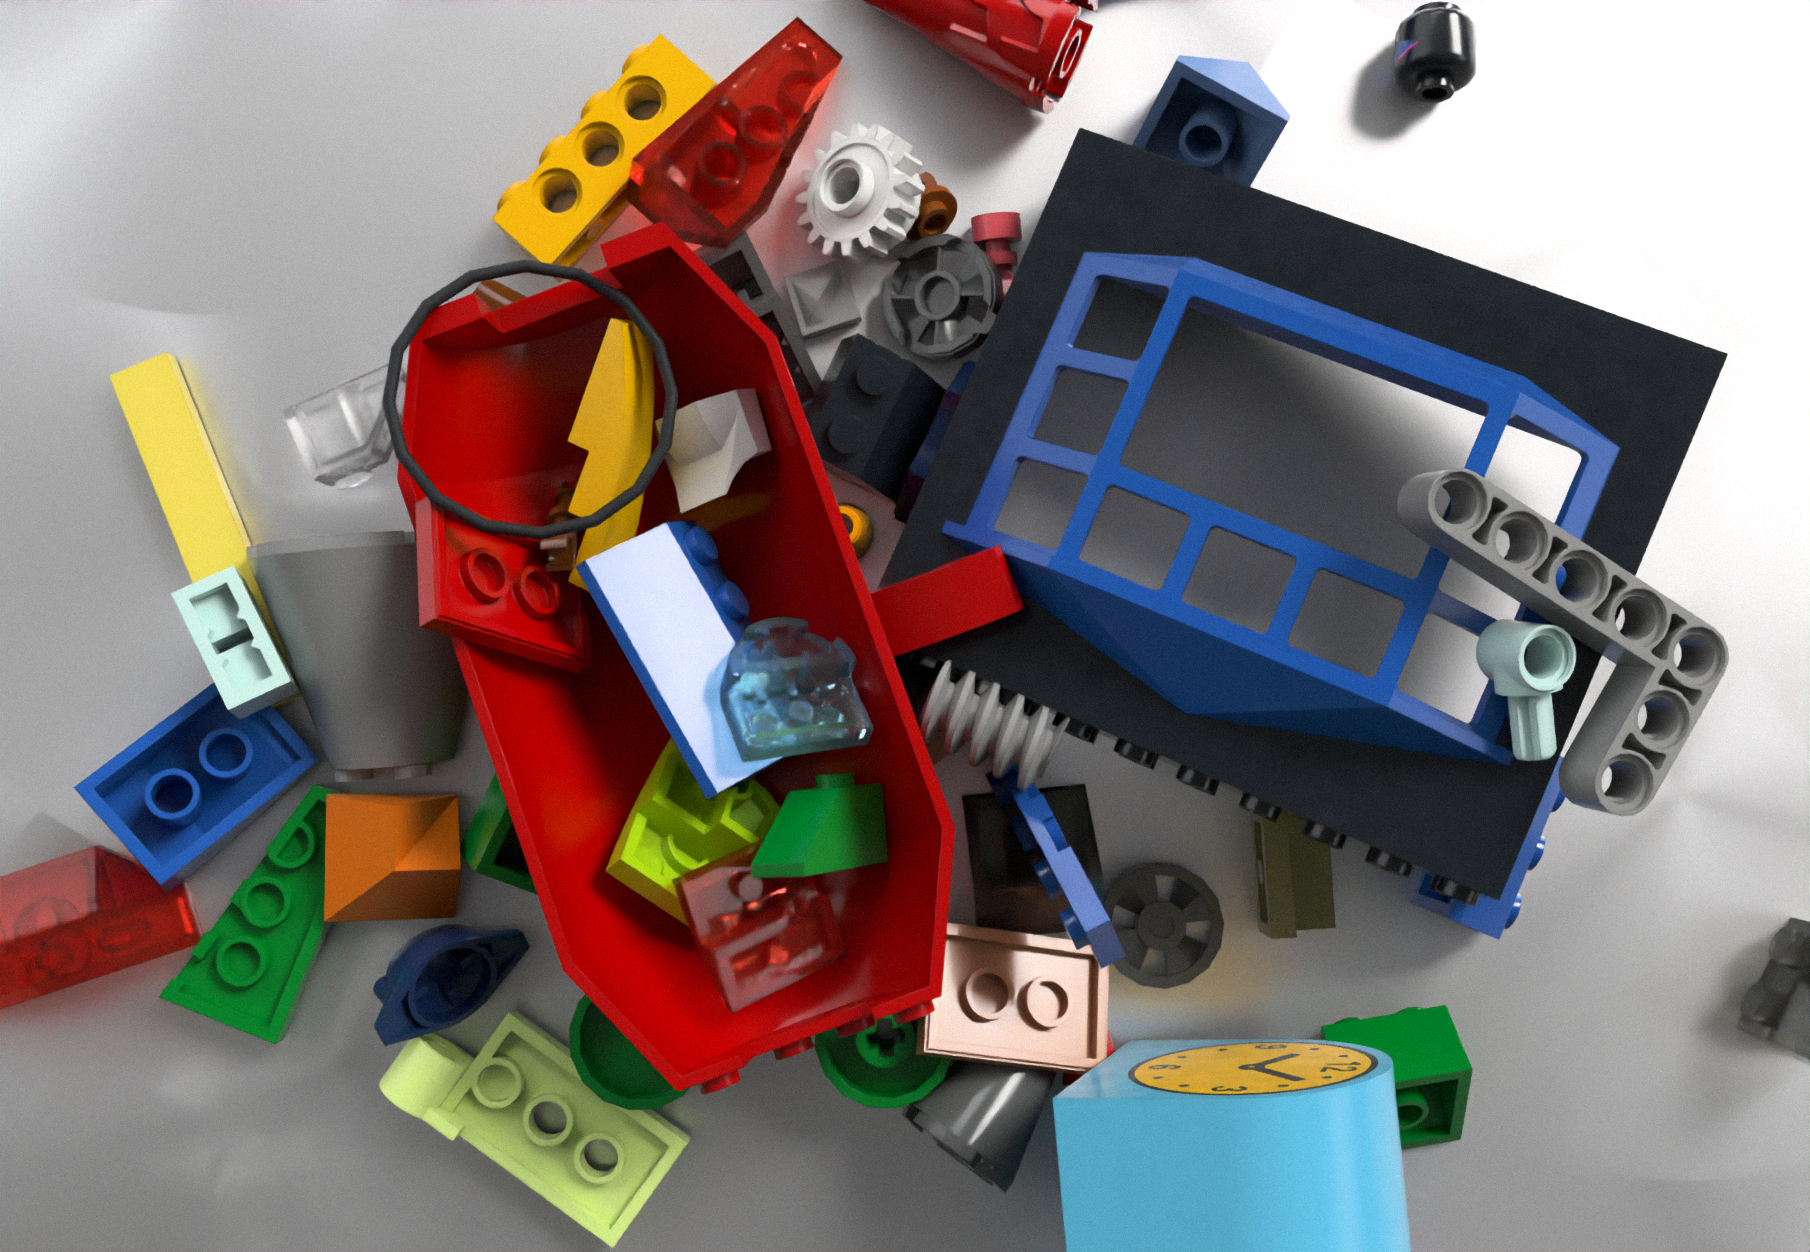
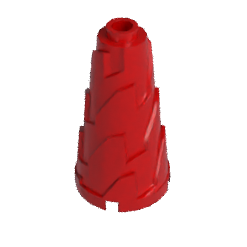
[863,0,1098,114]

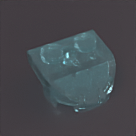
[720,617,874,763]

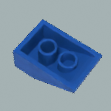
[73,683,320,894]

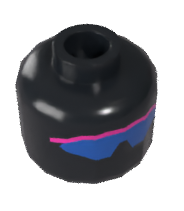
[1394,1,1478,103]

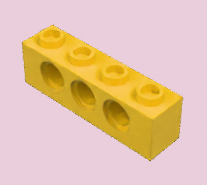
[492,34,722,283]

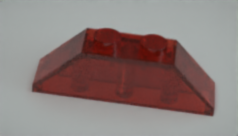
[0,845,204,1010]

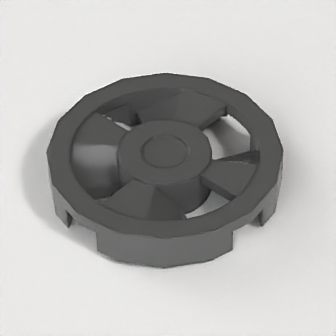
[881,234,1003,361]
[1101,862,1224,989]

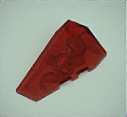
[625,16,843,249]

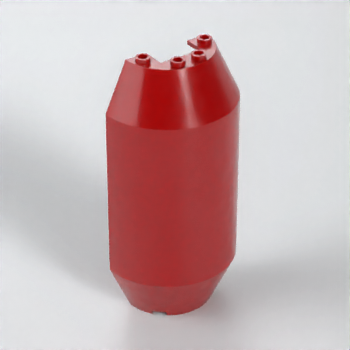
[397,221,955,1095]

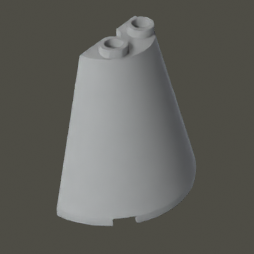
[247,531,468,782]

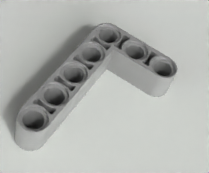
[1397,468,1729,816]

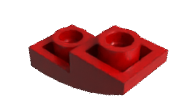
[870,544,1024,657]

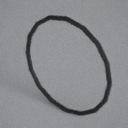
[382,259,679,540]

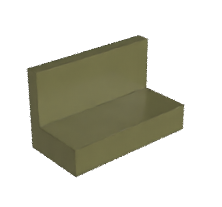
[1250,812,1336,939]

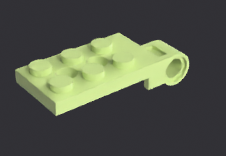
[379,1009,691,1248]

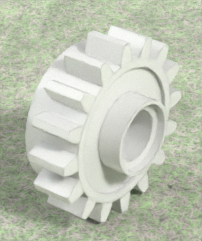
[795,122,925,265]

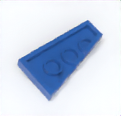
[985,754,1126,969]

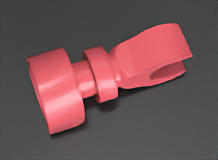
[971,212,1022,301]

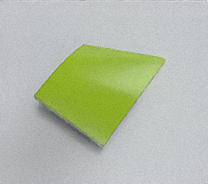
[605,737,780,941]

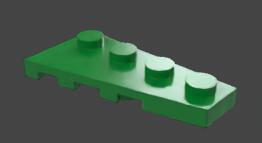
[159,783,347,1044]

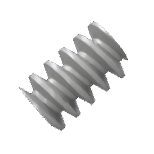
[920,660,1070,791]

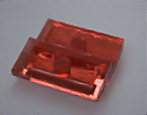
[672,838,847,1013]

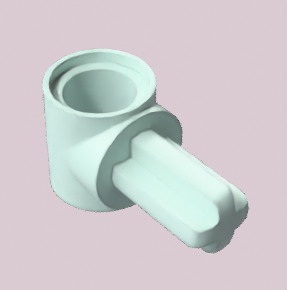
[1476,619,1576,761]

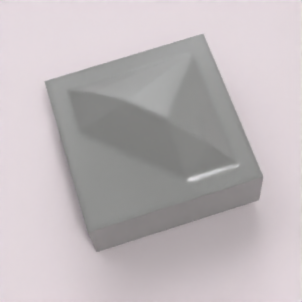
[783,260,862,340]

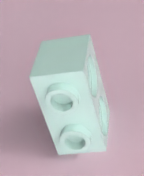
[171,565,301,719]

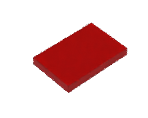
[415,497,592,673]

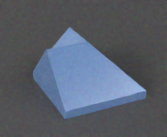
[1132,55,1291,187]

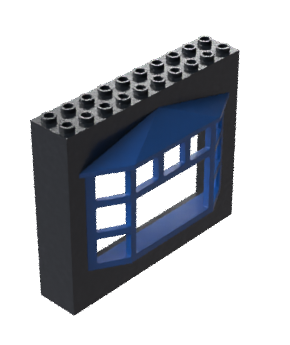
[877,128,1728,907]

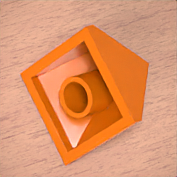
[324,793,461,922]

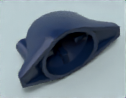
[373,924,530,1046]

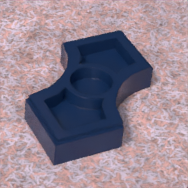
[893,360,976,524]

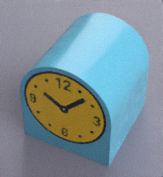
[1052,1039,1412,1252]

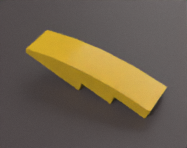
[568,318,655,591]

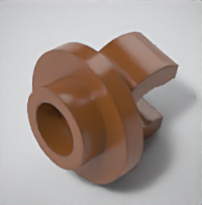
[906,172,958,241]

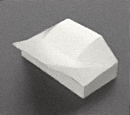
[654,388,772,514]

